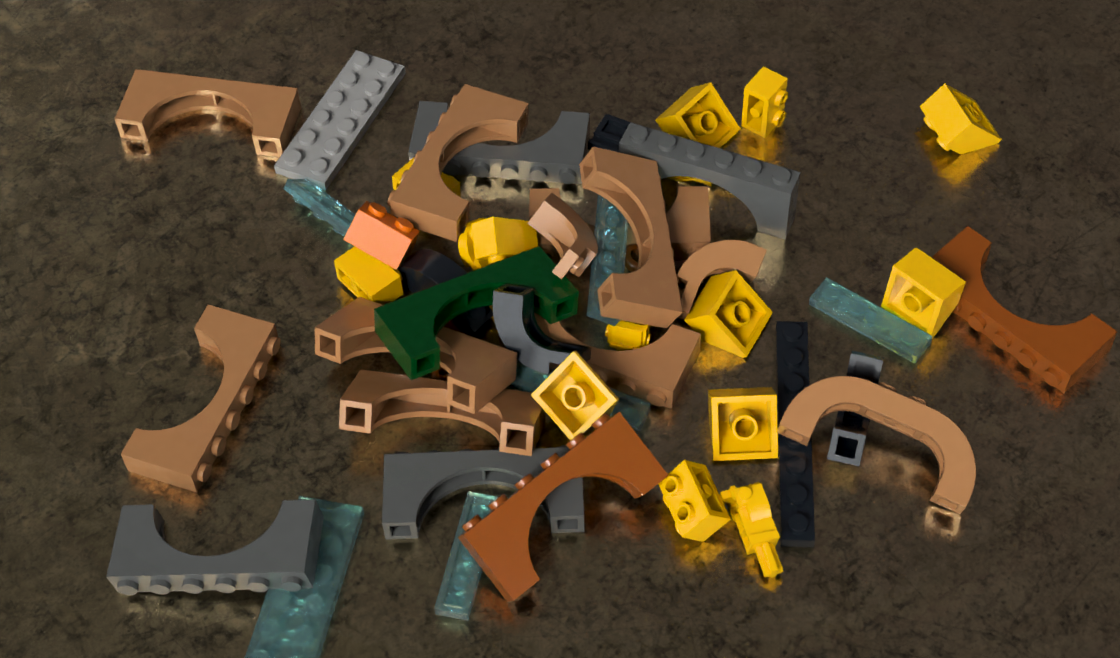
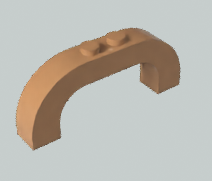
[777,376,976,514]

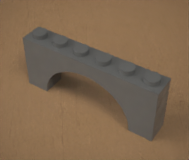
[408,101,590,184]
[619,122,801,240]
[382,445,585,540]
[106,499,324,595]

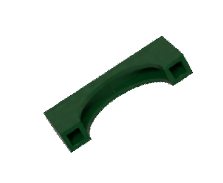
[374,246,579,380]

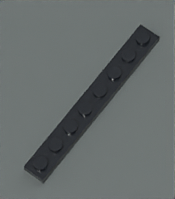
[775,321,815,547]

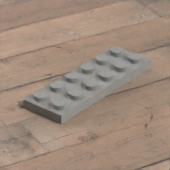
[274,50,406,190]

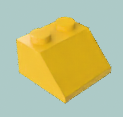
[655,82,741,148]
[919,83,1002,155]
[881,247,966,342]
[684,270,773,358]
[531,351,619,440]
[708,387,778,461]

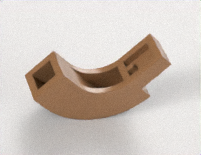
[527,193,598,280]
[676,240,767,320]

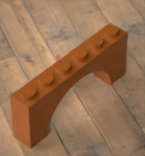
[932,226,1118,393]
[458,411,668,602]

